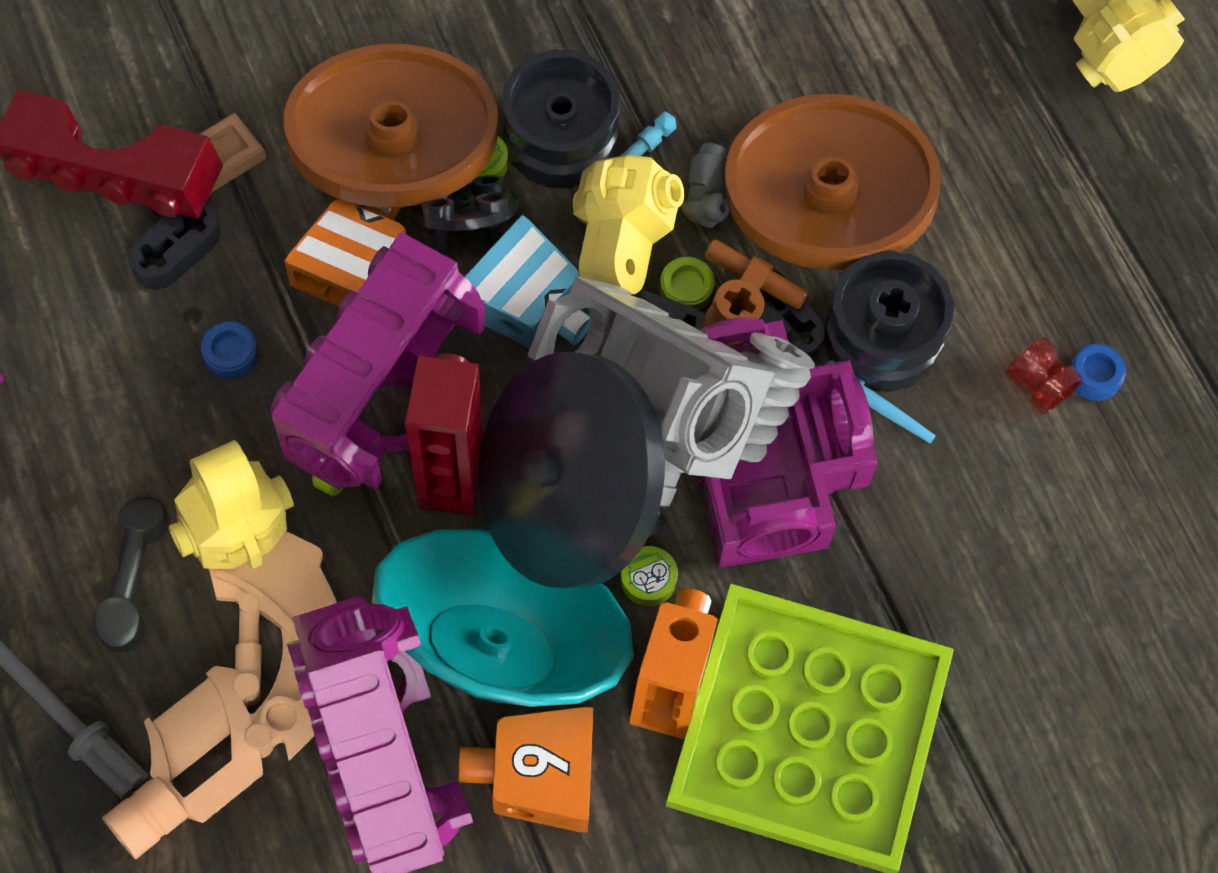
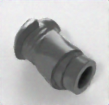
[681,143,729,228]

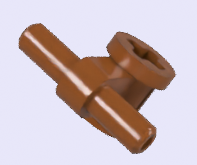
[703,239,808,348]

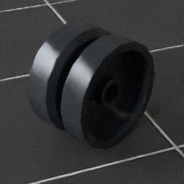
[503,49,620,188]
[824,250,954,392]

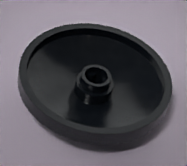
[479,352,665,588]

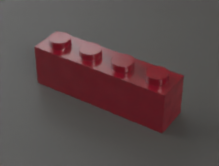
[405,353,484,516]

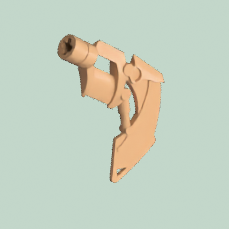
[102,532,337,860]

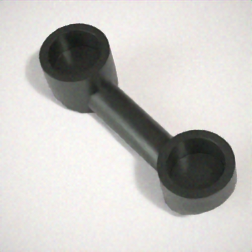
[94,496,170,652]

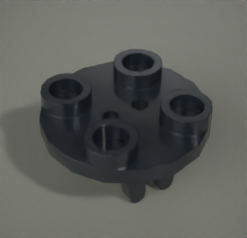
[410,175,519,254]

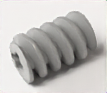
[740,332,815,462]

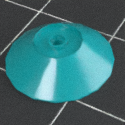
[372,529,634,707]

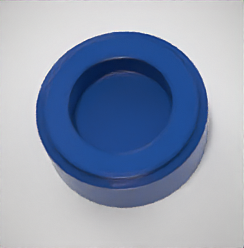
[201,321,258,379]
[1067,344,1126,401]

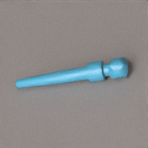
[620,111,677,156]
[825,360,936,444]

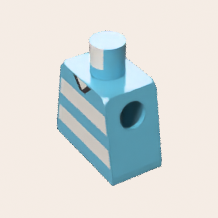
[465,215,591,348]

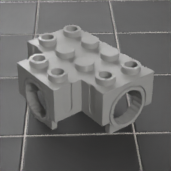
[527,276,775,507]

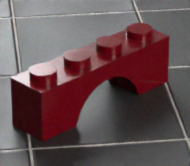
[0,90,224,219]

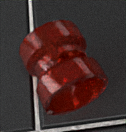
[1005,337,1084,415]

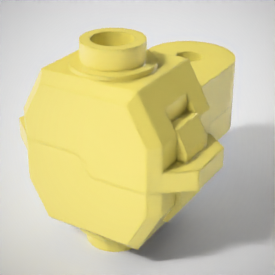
[1072,0,1185,92]
[573,155,684,295]
[168,440,294,569]

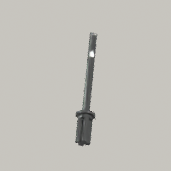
[0,641,150,801]

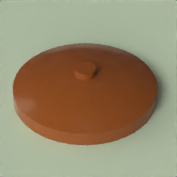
[283,44,498,208]
[725,94,941,270]

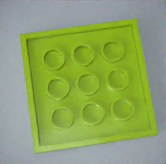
[666,584,954,873]

